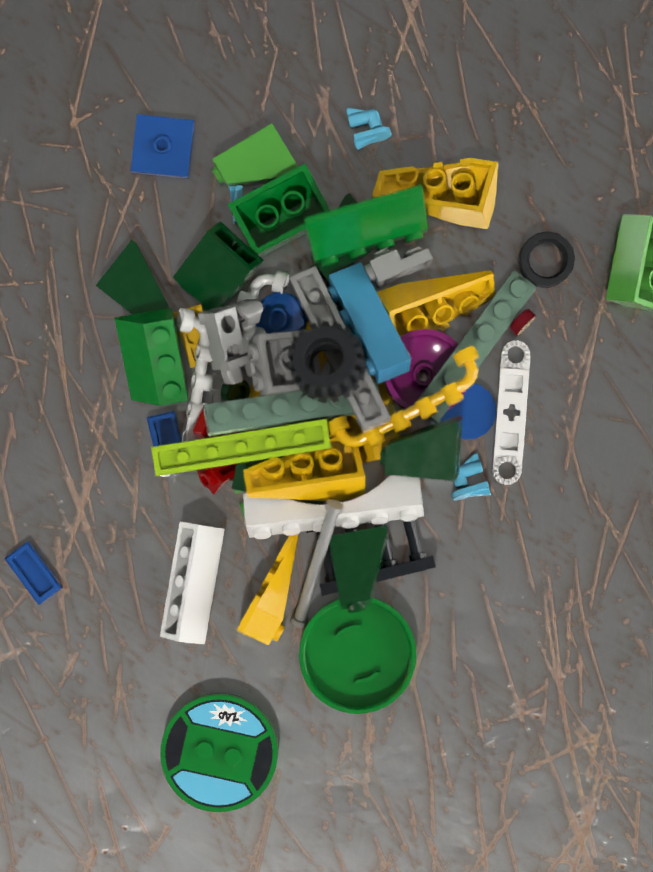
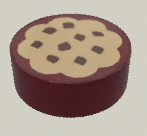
[509,309,537,337]

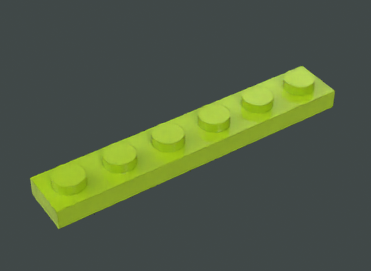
[151,419,331,476]

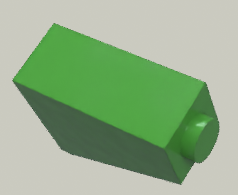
[211,123,298,187]

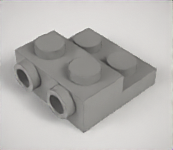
[364,247,433,289]
[247,330,321,397]

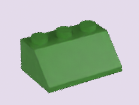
[606,214,653,311]

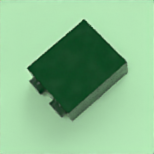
[172,221,264,310]

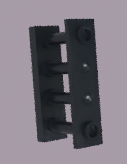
[306,520,436,596]

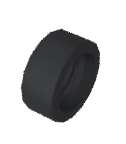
[518,231,575,288]

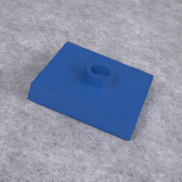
[131,114,195,179]

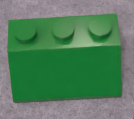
[228,163,331,257]
[115,308,189,406]

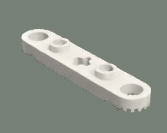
[492,340,530,485]

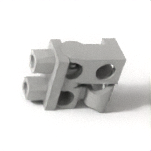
[198,299,266,384]

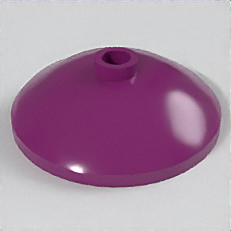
[384,329,466,411]

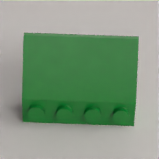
[304,185,428,267]

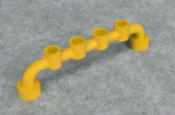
[328,345,480,448]

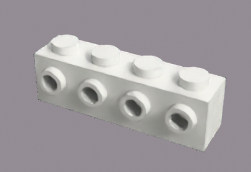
[160,521,225,644]

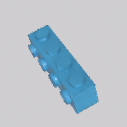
[326,262,411,384]

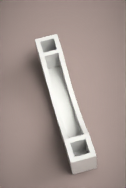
[243,475,424,539]

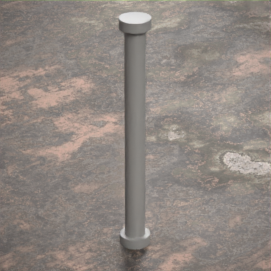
[290,500,344,628]

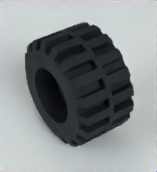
[288,321,366,403]

